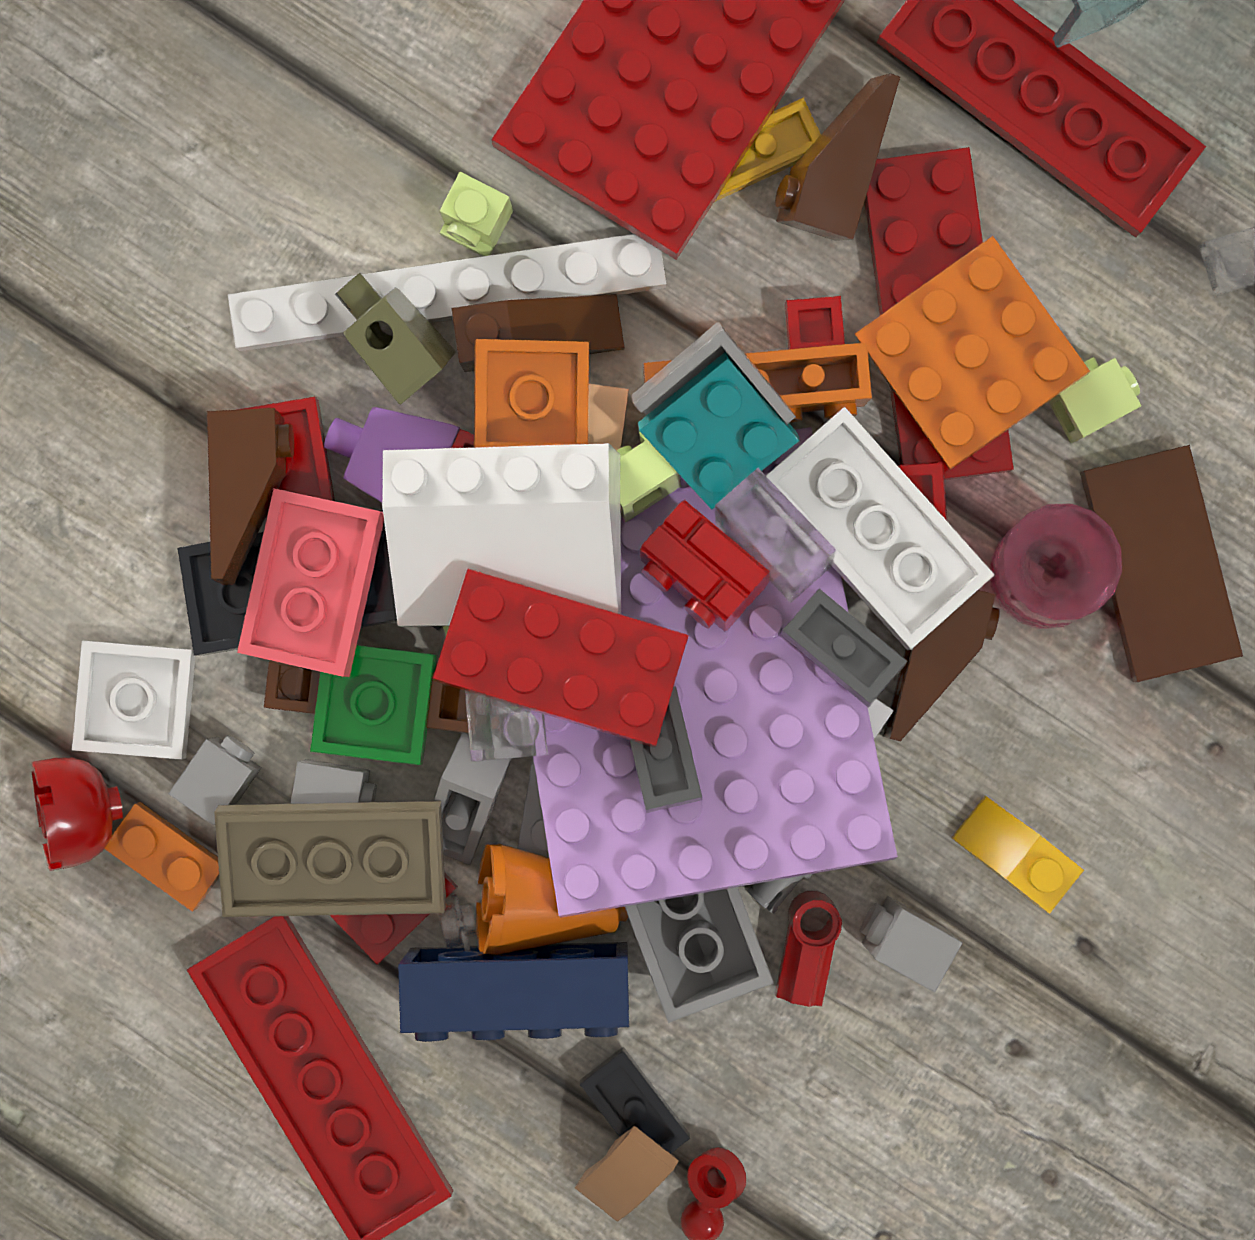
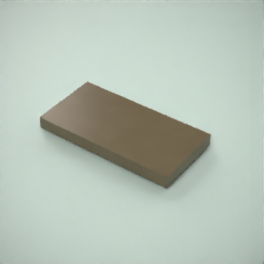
[214,801,446,917]

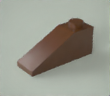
[775,73,900,241]
[451,294,625,372]
[207,408,294,585]
[883,590,1000,742]

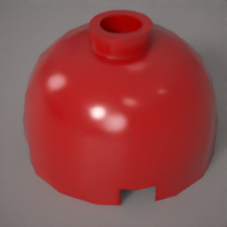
[31,757,123,871]

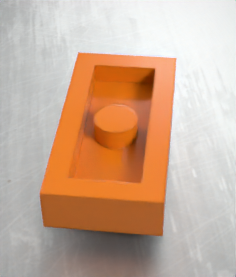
[105,802,219,911]

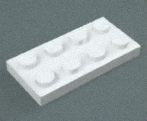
[759,407,994,650]

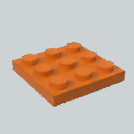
[855,236,1090,470]

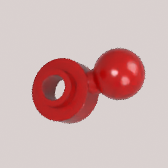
[680,1147,746,1240]

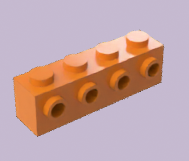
[643,342,872,423]

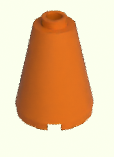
[476,844,628,956]

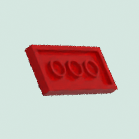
[433,568,689,747]

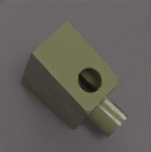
[335,273,456,405]

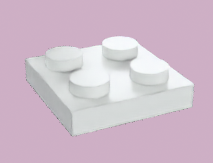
[72,641,195,760]

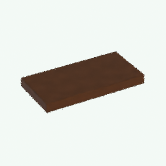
[1080,445,1243,682]

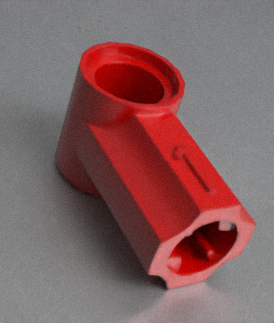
[775,891,842,1007]

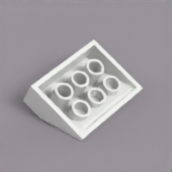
[382,443,621,627]

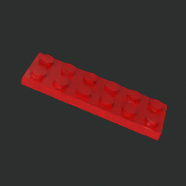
[877,0,1207,238]
[864,147,1014,480]
[187,916,454,1240]

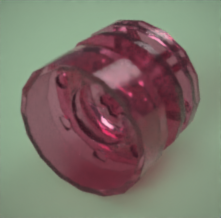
[989,503,1122,629]

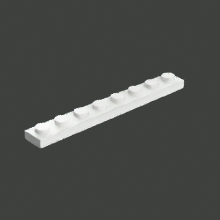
[228,234,666,351]

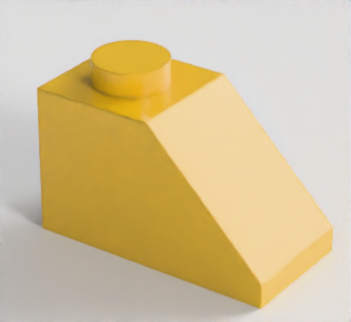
[951,796,1084,914]

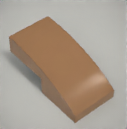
[575,1126,679,1222]

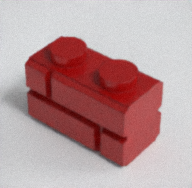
[640,499,770,632]

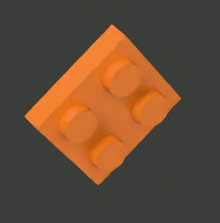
[474,339,589,448]

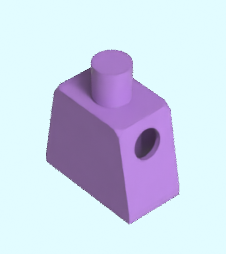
[324,407,460,503]

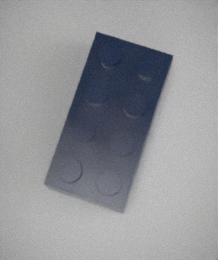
[398,942,629,1042]

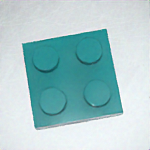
[638,352,800,510]

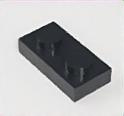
[580,1047,690,1154]

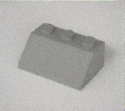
[625,887,774,1023]

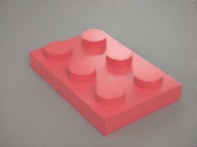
[237,488,384,677]

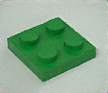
[310,645,437,765]

